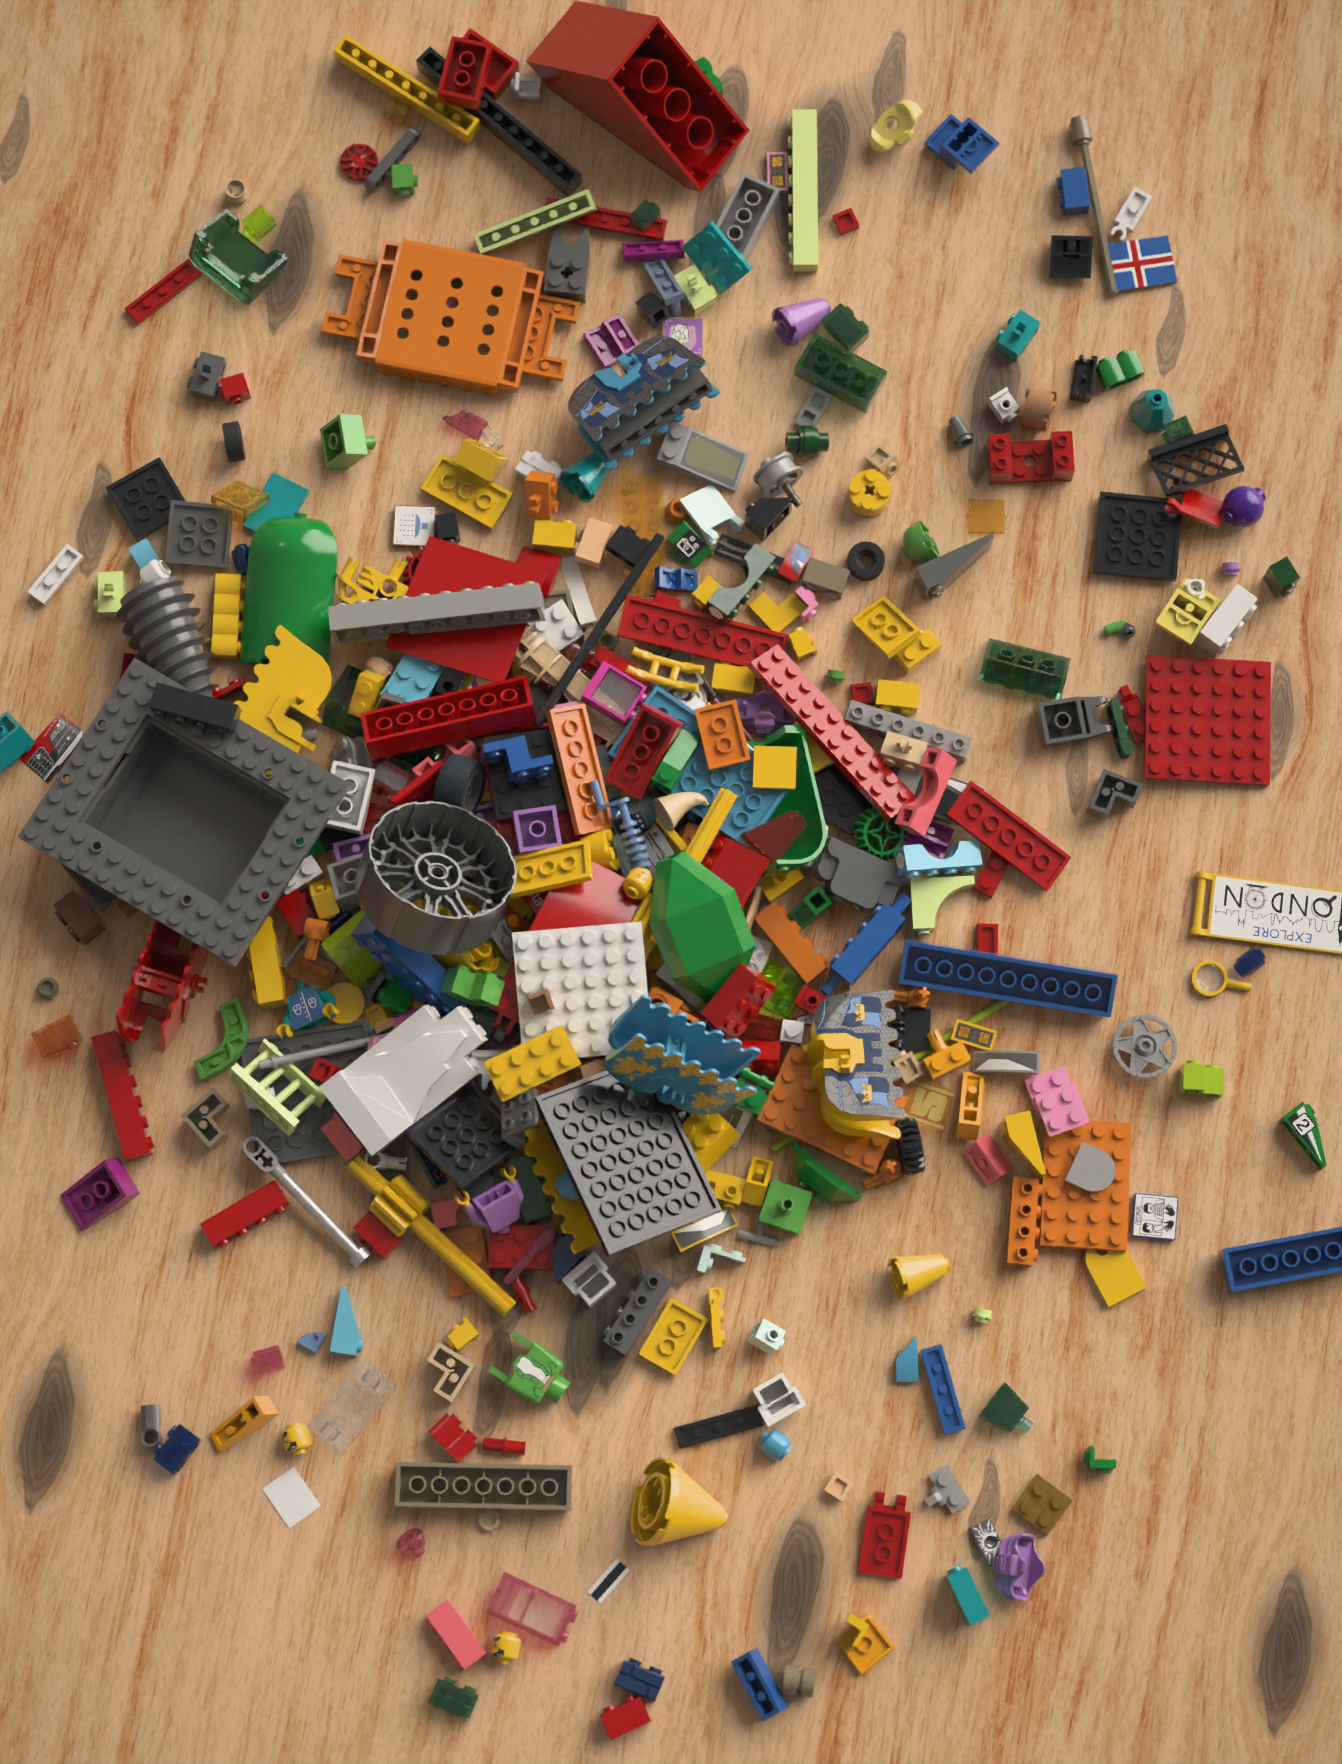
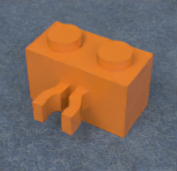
[524,471,559,520]

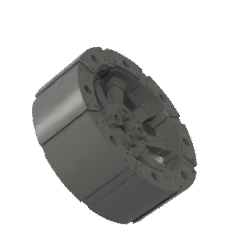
[355,801,517,955]

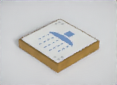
[392,505,437,548]

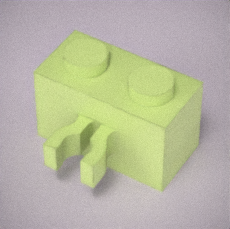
[674,264,717,316]
[94,571,126,618]

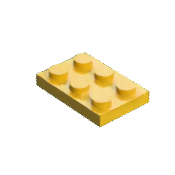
[851,595,922,659]
[638,1298,709,1376]

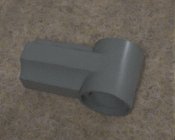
[140,1404,162,1450]

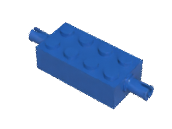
[819,893,912,997]

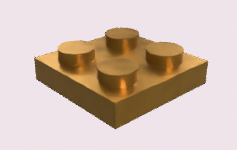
[1011,1474,1073,1536]

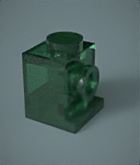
[1161,416,1194,444]

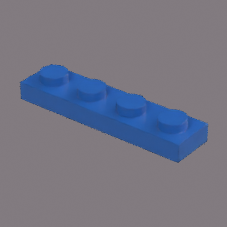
[920,1344,966,1435]

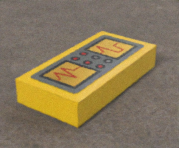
[950,1019,997,1051]

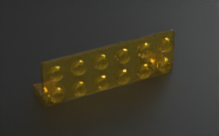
[621,469,667,597]

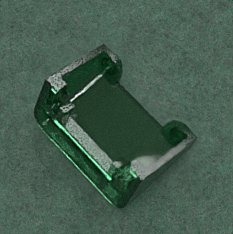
[189,208,288,305]

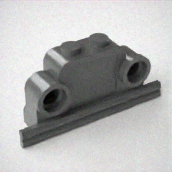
[811,837,910,912]

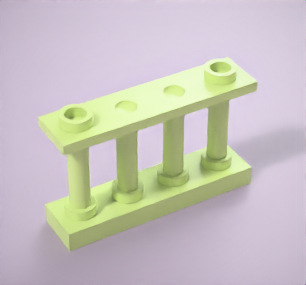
[226,1039,327,1136]

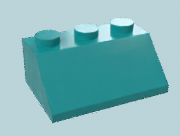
[0,711,35,772]

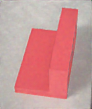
[320,1113,364,1163]
[962,1133,1014,1187]

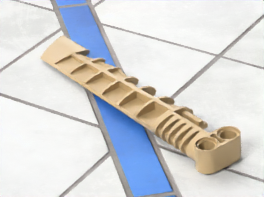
[513,626,654,789]

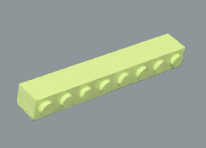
[788,109,818,272]

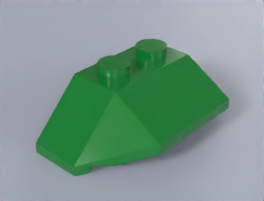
[792,1142,863,1204]

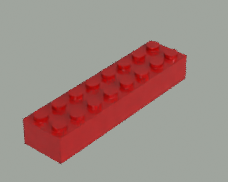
[360,675,537,760]

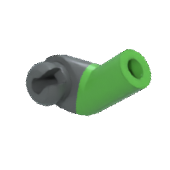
[1104,620,1136,638]

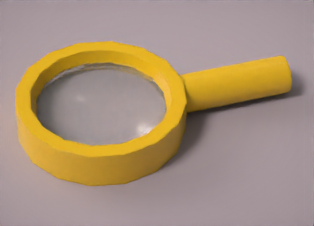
[1191,961,1252,997]

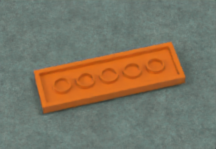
[545,703,615,836]

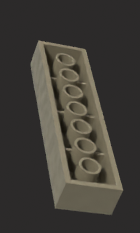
[395,1462,573,1511]

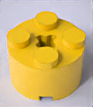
[848,469,891,517]
[580,829,623,871]

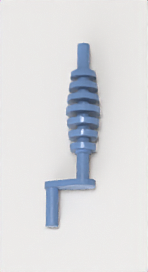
[589,780,653,894]

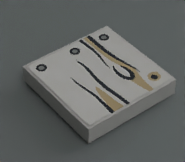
[622,827,675,878]

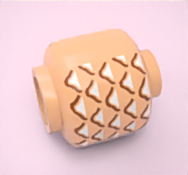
[364,655,395,686]

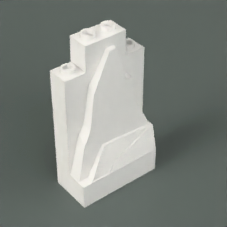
[319,1004,488,1156]

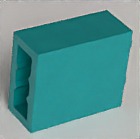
[944,1565,990,1626]

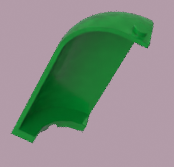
[240,513,337,664]
[746,725,827,877]

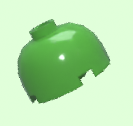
[901,520,940,563]

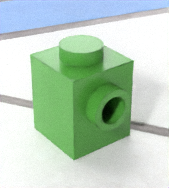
[392,163,418,197]

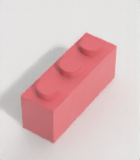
[426,1599,487,1669]

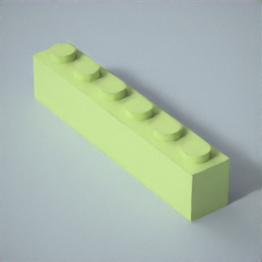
[473,189,597,255]

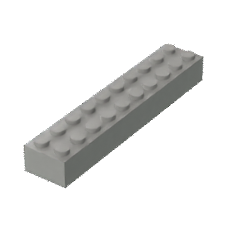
[328,581,545,644]

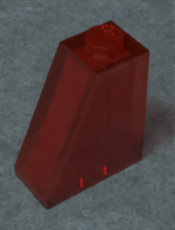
[739,810,808,864]

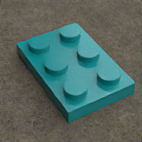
[681,221,752,294]

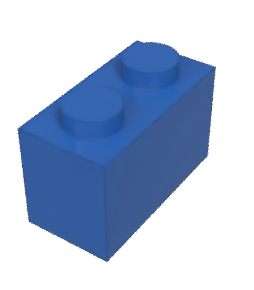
[1056,167,1090,216]

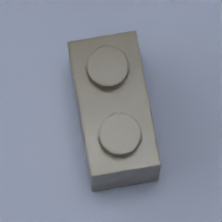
[802,557,850,599]

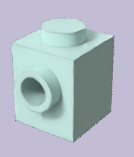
[747,1319,786,1354]

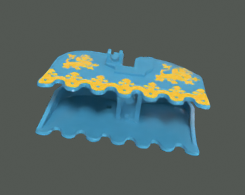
[604,994,761,1115]

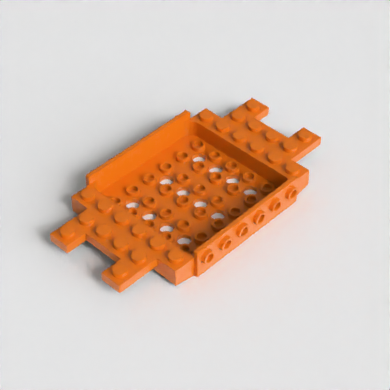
[321,239,580,396]

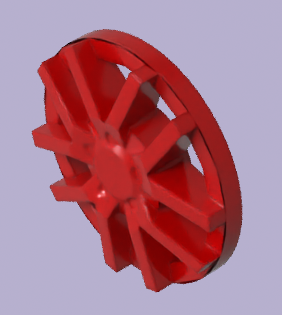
[340,143,378,181]

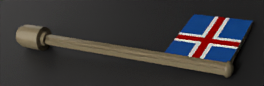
[1069,115,1177,296]

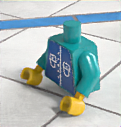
[276,978,339,1039]

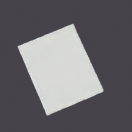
[263,1467,321,1528]

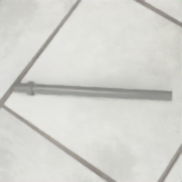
[258,1032,390,1069]

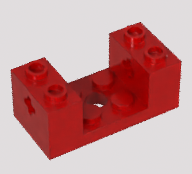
[986,431,1075,485]

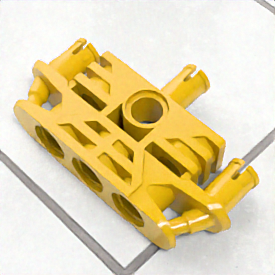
[336,557,409,604]

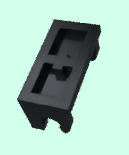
[1070,355,1098,403]

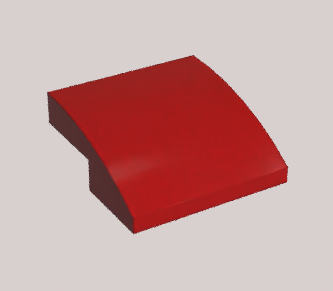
[516,546,563,598]

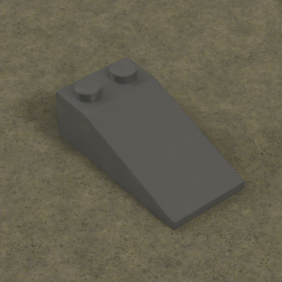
[914,533,994,600]

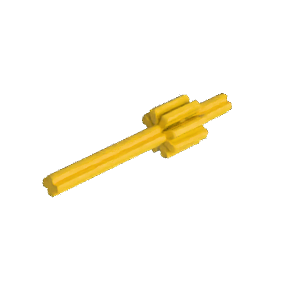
[631,787,738,963]
[347,1155,517,1317]

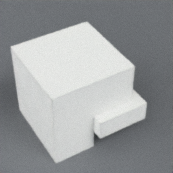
[561,1251,617,1308]
[752,1372,806,1427]

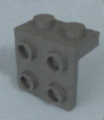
[501,1087,538,1149]

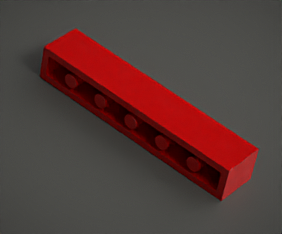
[91,1030,155,1162]

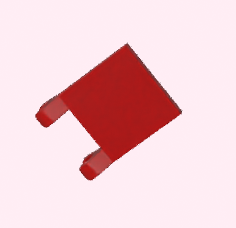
[1164,481,1223,529]

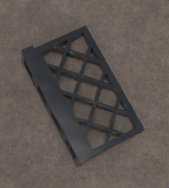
[1147,424,1244,497]

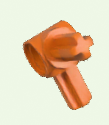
[304,918,330,960]
[887,985,930,1009]
[861,1156,905,1189]

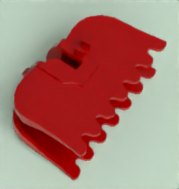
[116,920,209,1053]

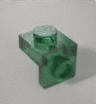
[629,199,661,232]

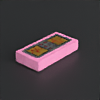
[767,152,788,193]

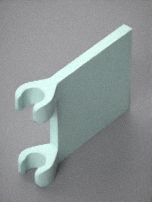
[679,484,745,546]

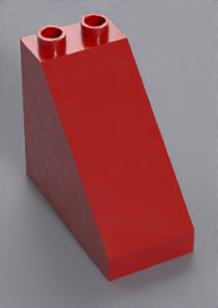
[526,0,750,192]

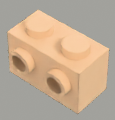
[573,517,613,569]

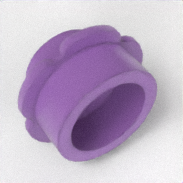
[1220,562,1241,577]

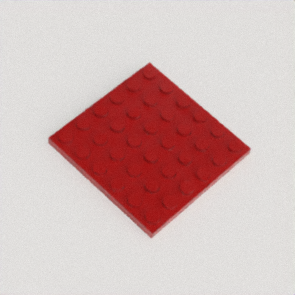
[1143,654,1271,786]

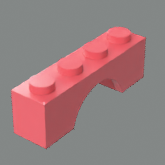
[895,747,957,837]

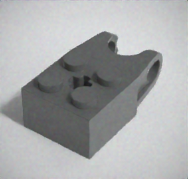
[544,226,590,303]
[1034,696,1114,748]

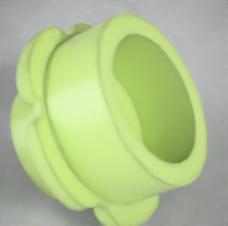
[971,1308,993,1323]

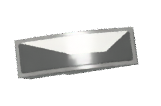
[972,1051,1039,1075]

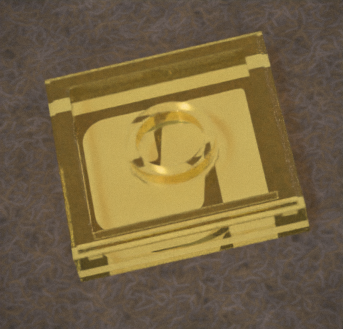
[904,1078,956,1132]

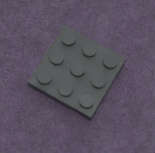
[165,500,234,569]

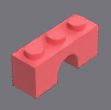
[412,738,479,778]
[431,1194,465,1231]

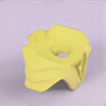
[869,100,923,153]

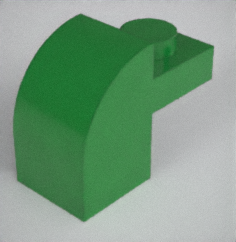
[789,886,834,930]

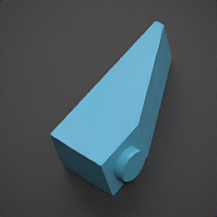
[330,1287,364,1357]

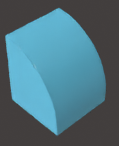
[128,538,159,569]

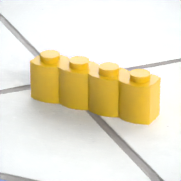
[211,574,246,659]

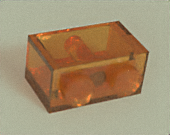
[31,1014,83,1060]

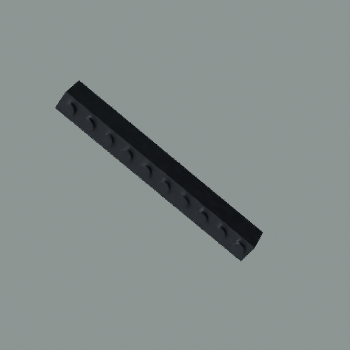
[416,46,582,197]

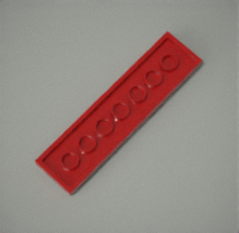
[617,595,789,666]

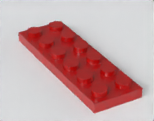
[945,781,1071,892]

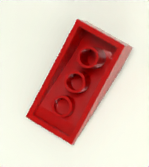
[604,703,684,800]

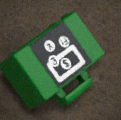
[667,520,713,568]

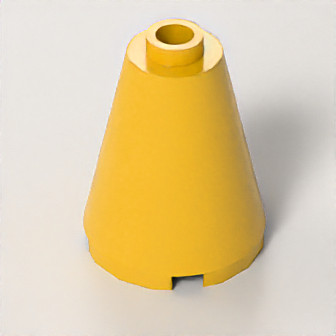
[887,1254,950,1300]

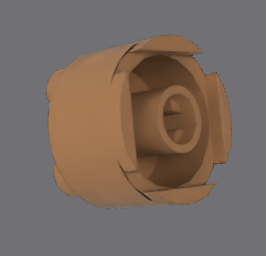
[1019,385,1058,432]

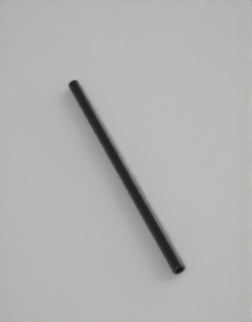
[533,533,665,728]

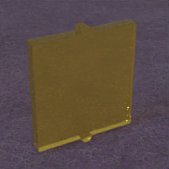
[966,499,1007,534]

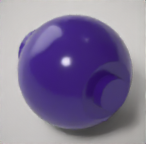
[1222,486,1266,528]

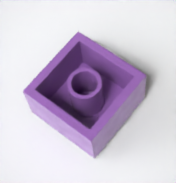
[512,805,562,855]

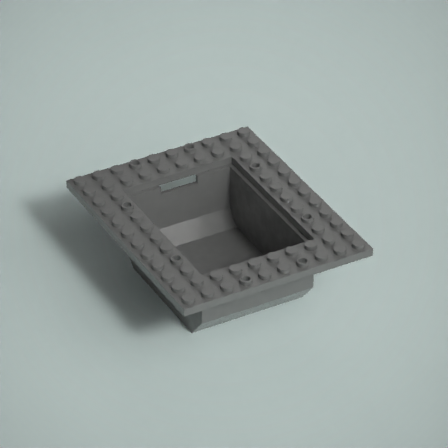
[18,658,351,967]

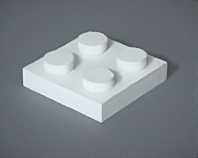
[527,599,585,651]

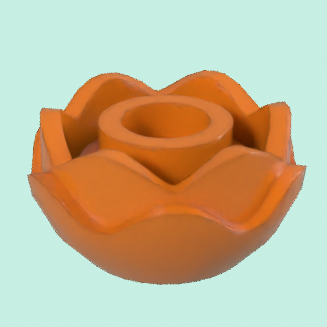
[666,498,690,524]

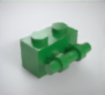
[735,1067,775,1117]

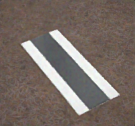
[588,1559,630,1604]

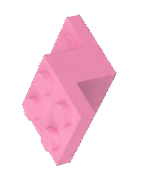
[1024,1066,1090,1138]

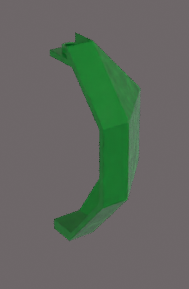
[649,851,756,1003]

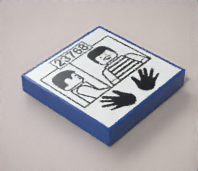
[1131,1193,1178,1241]

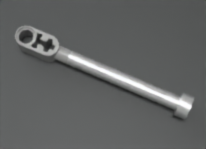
[243,1137,371,1268]

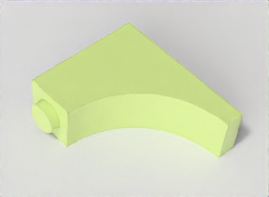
[909,876,975,935]

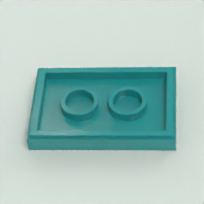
[243,472,310,533]

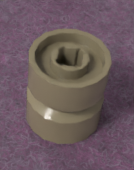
[782,1665,816,1698]

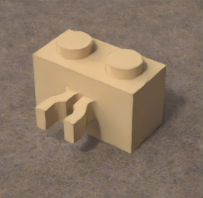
[880,731,928,774]

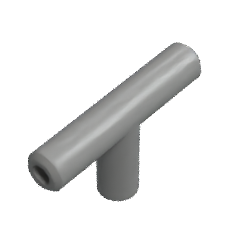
[737,1223,780,1247]

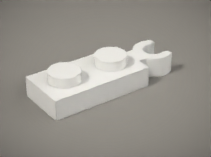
[1110,187,1152,242]

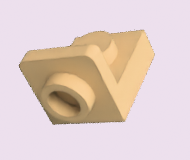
[865,443,900,479]
[891,1050,924,1084]

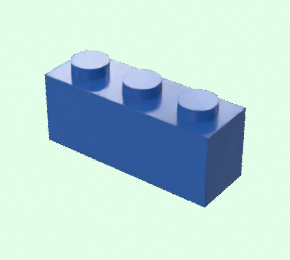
[731,1648,789,1722]

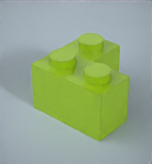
[1178,1060,1224,1097]

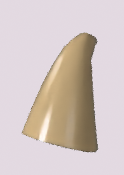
[654,792,710,831]

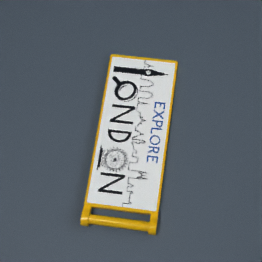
[1190,871,1342,955]

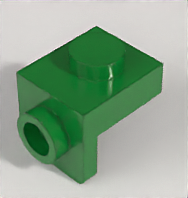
[1084,1446,1116,1473]

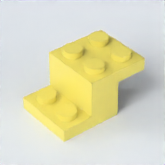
[1155,578,1221,646]

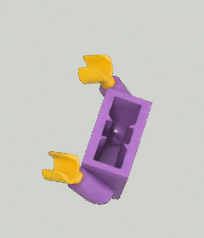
[454,1165,524,1234]

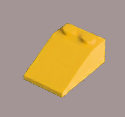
[999,1111,1046,1179]

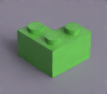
[441,965,505,1006]

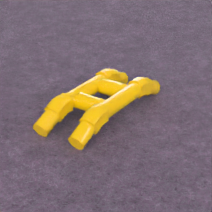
[625,646,704,692]

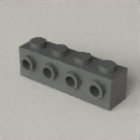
[602,1267,672,1356]

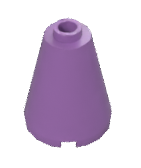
[772,298,831,346]

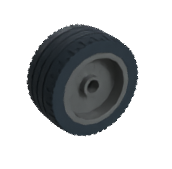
[433,754,486,815]

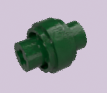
[785,425,829,459]

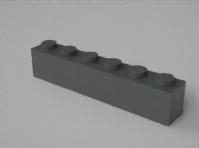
[596,367,713,462]

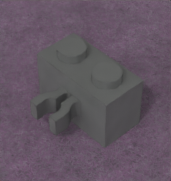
[187,351,227,402]

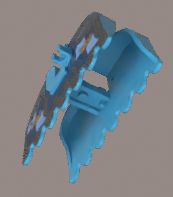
[568,336,720,471]

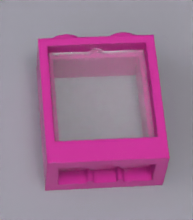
[580,661,648,727]

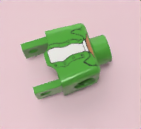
[488,1331,571,1405]

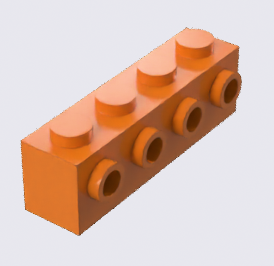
[754,902,829,985]
[1005,1176,1042,1267]

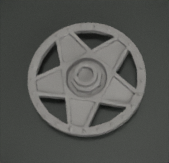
[1113,1014,1177,1079]

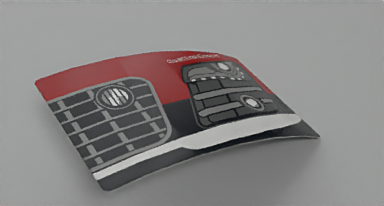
[20,713,85,783]

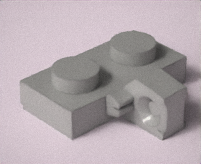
[924,1464,970,1514]

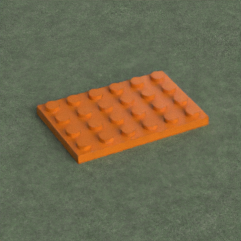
[756,1044,909,1176]
[1040,1120,1131,1252]

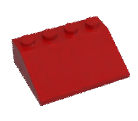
[701,834,771,908]

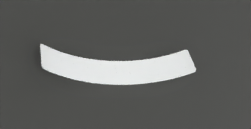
[561,555,597,625]

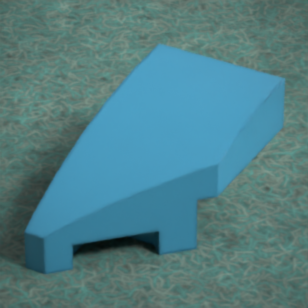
[896,1337,918,1382]

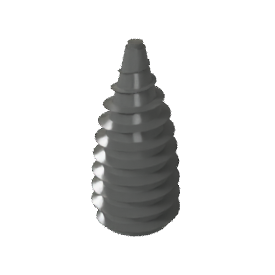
[116,577,219,698]

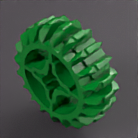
[852,806,909,862]

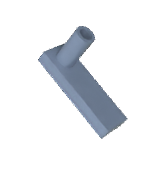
[643,260,685,317]

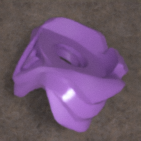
[736,689,795,738]
[992,1533,1046,1601]

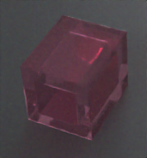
[250,1345,286,1375]

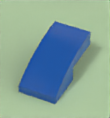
[654,566,698,593]

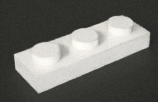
[27,544,84,606]

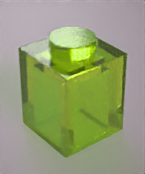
[242,204,276,241]

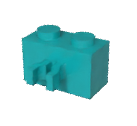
[995,309,1041,361]

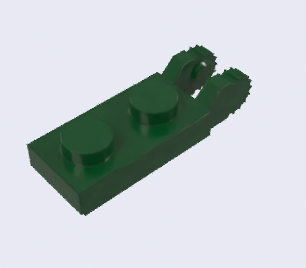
[1105,698,1134,759]

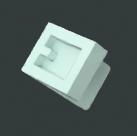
[697,1243,746,1275]

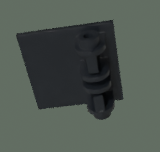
[888,1005,931,1051]

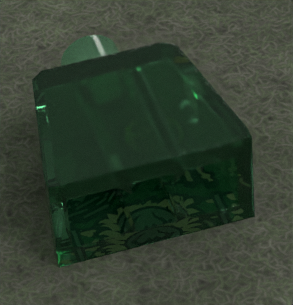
[978,1382,1034,1434]

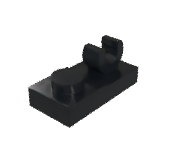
[360,965,387,1004]

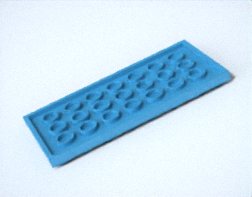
[608,685,789,848]

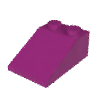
[60,1157,140,1231]

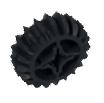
[894,1117,925,1175]

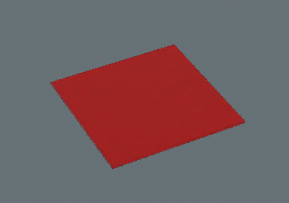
[385,536,547,682]

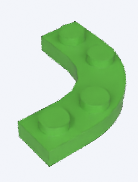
[194,997,249,1082]

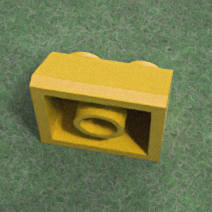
[453,439,509,483]

